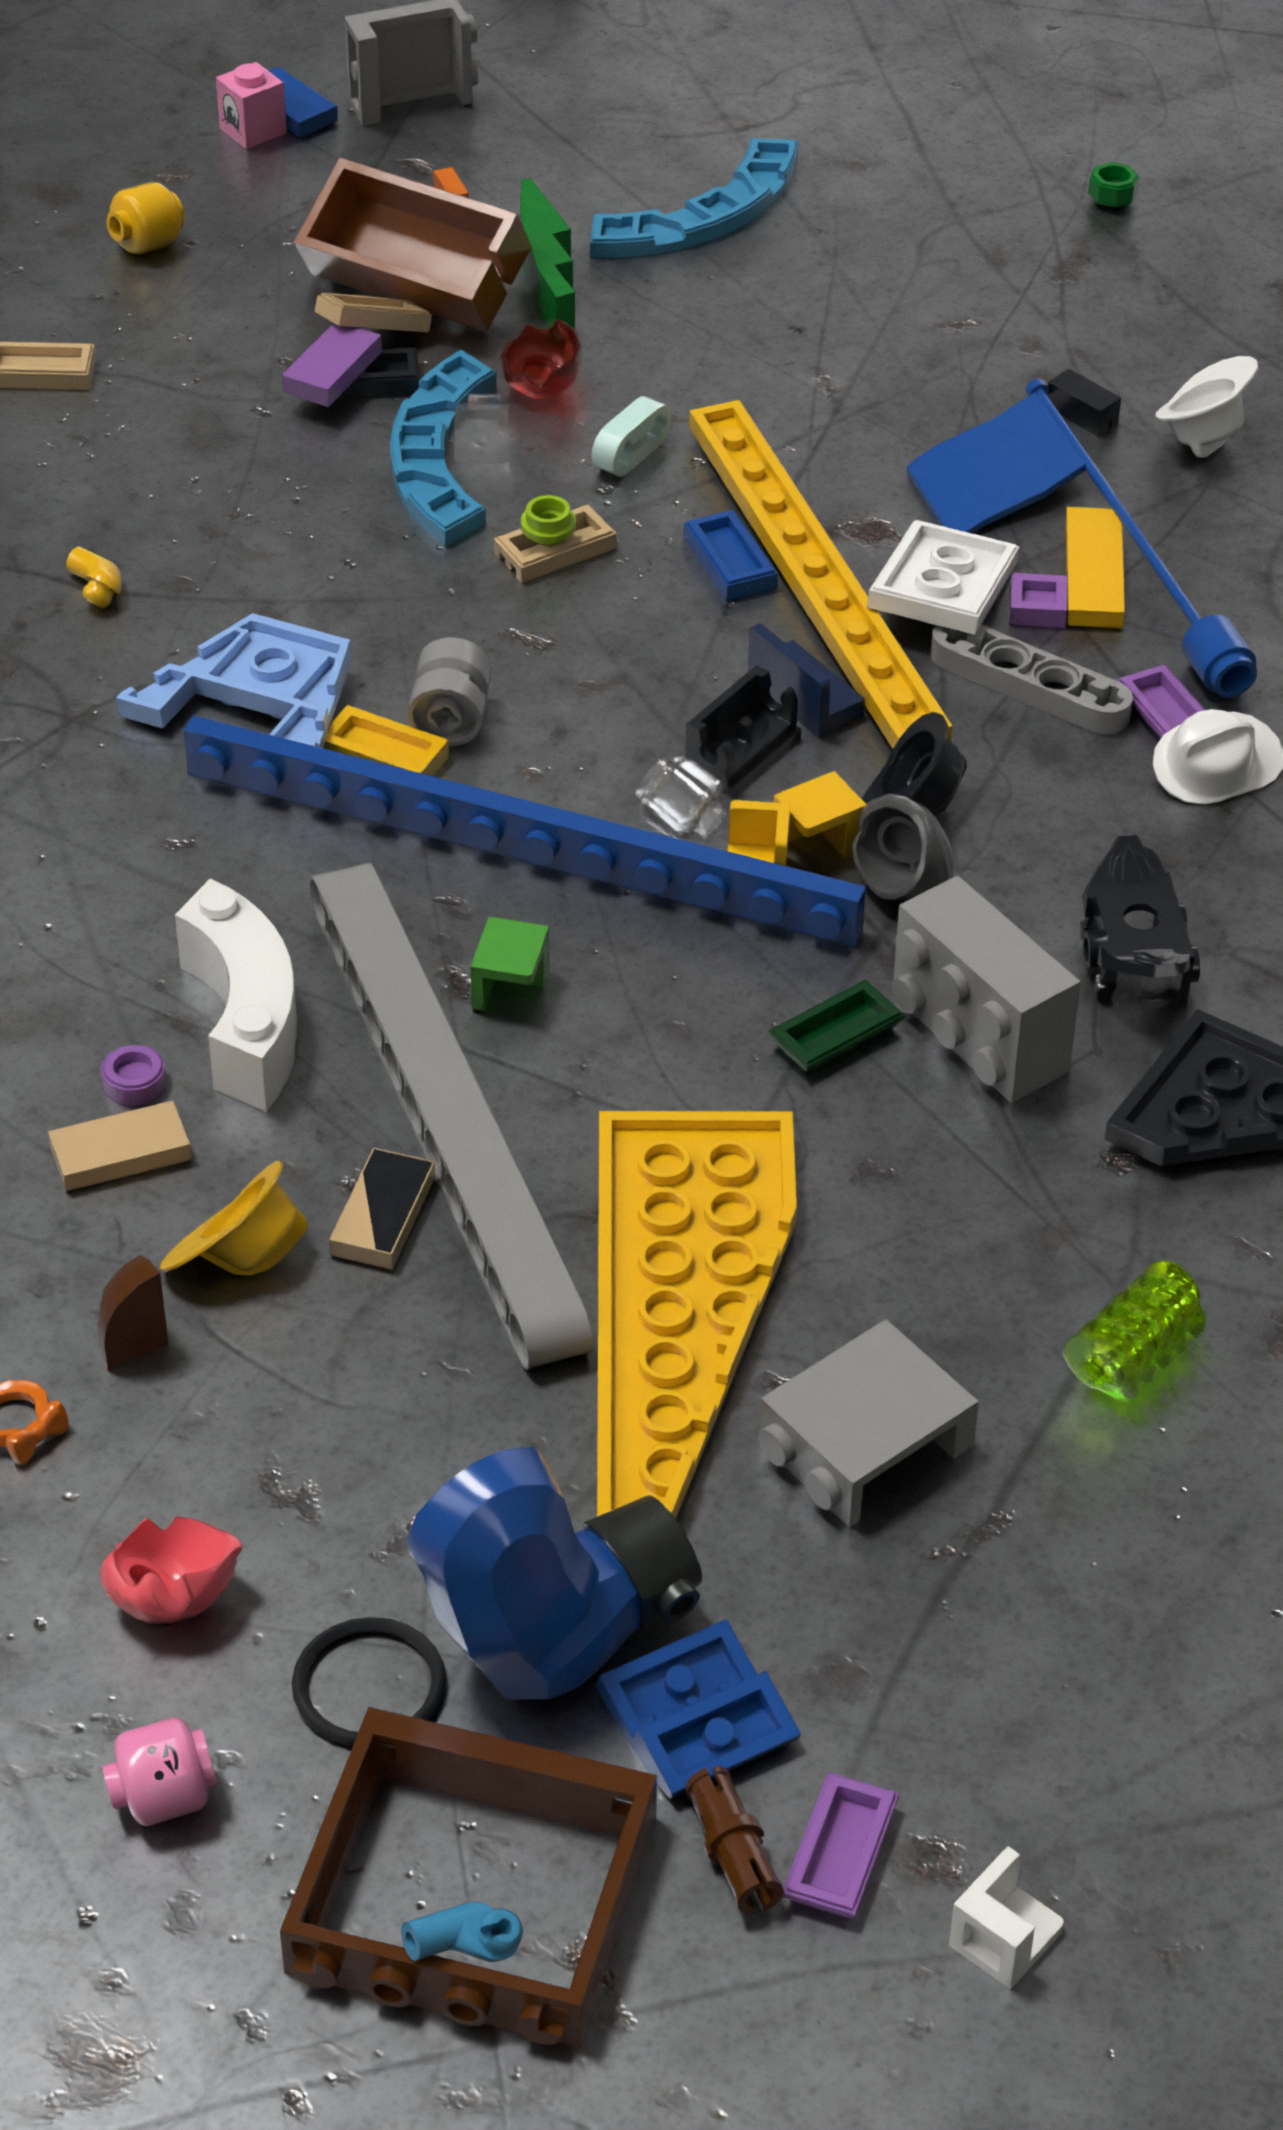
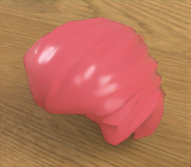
[99,1516,243,1624]

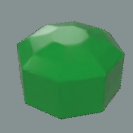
[1088,162,1139,207]

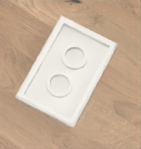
[867,520,1019,635]

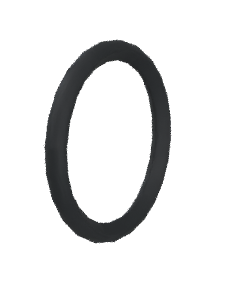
[291,1617,447,1746]

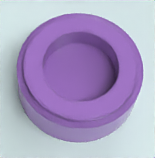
[101,1045,166,1106]

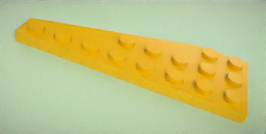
[597,1111,797,1519]

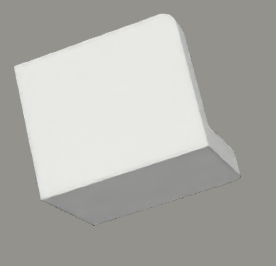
[949,1846,1064,1990]

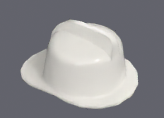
[1156,356,1259,458]
[1152,709,1283,805]

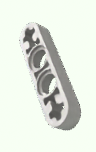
[931,625,1133,734]

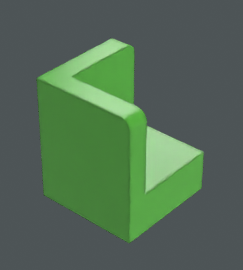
[470,916,550,1011]

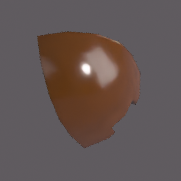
[97,1255,169,1371]

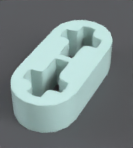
[591,396,672,477]

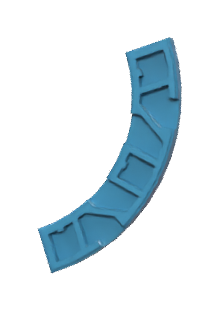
[590,138,799,258]
[390,350,497,547]

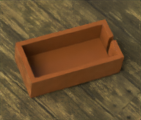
[294,157,532,332]

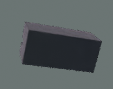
[1048,369,1121,437]

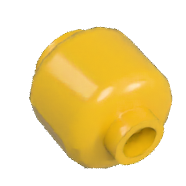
[106,182,185,255]

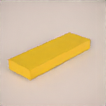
[1065,507,1125,628]

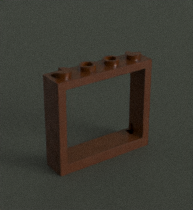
[280,1707,657,2048]

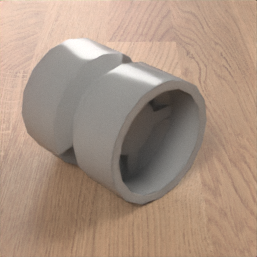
[407,637,492,747]

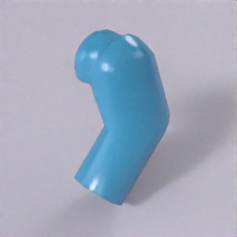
[401,1902,523,1962]

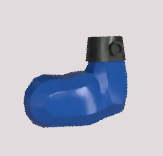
[406,1447,702,1700]

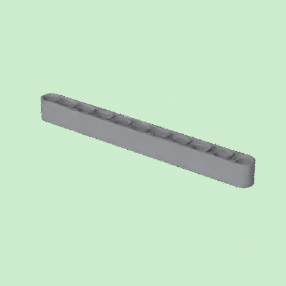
[309,862,593,1370]

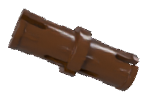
[685,1766,784,1914]

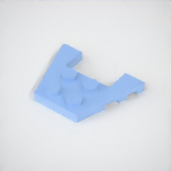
[116,613,353,748]

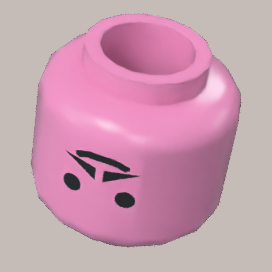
[102,1717,218,1826]

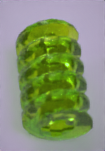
[1063,1260,1207,1401]

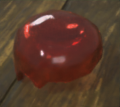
[500,319,582,398]

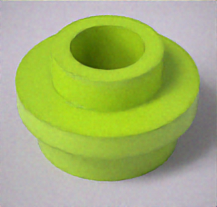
[521,495,576,546]

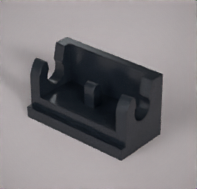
[685,665,802,797]

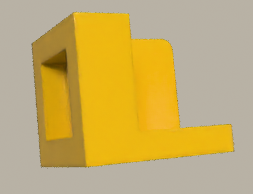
[774,771,867,858]
[727,800,790,866]

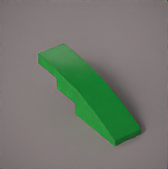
[520,178,575,341]

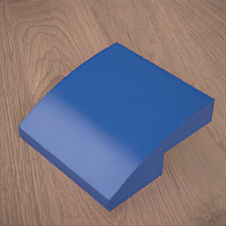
[596,1619,801,1799]

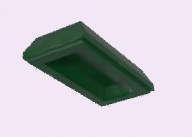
[767,979,905,1075]

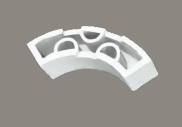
[175,879,297,1112]

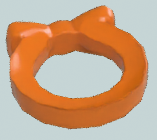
[0,1380,69,1466]

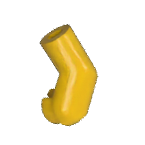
[66,546,122,609]

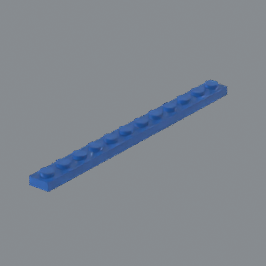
[183,715,866,947]

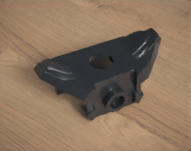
[1080,835,1200,1008]

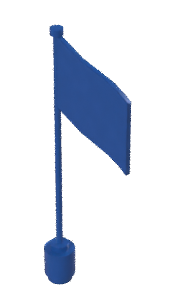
[907,379,1257,697]

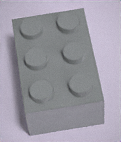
[892,875,1081,1104]

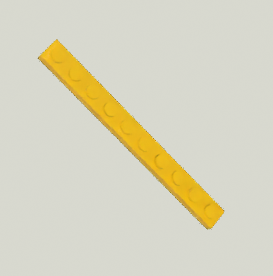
[689,400,952,749]

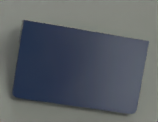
[748,623,865,738]

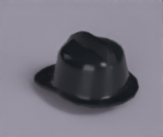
[862,712,967,816]

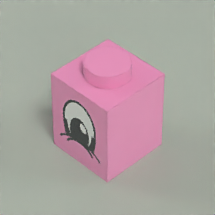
[216,62,287,150]

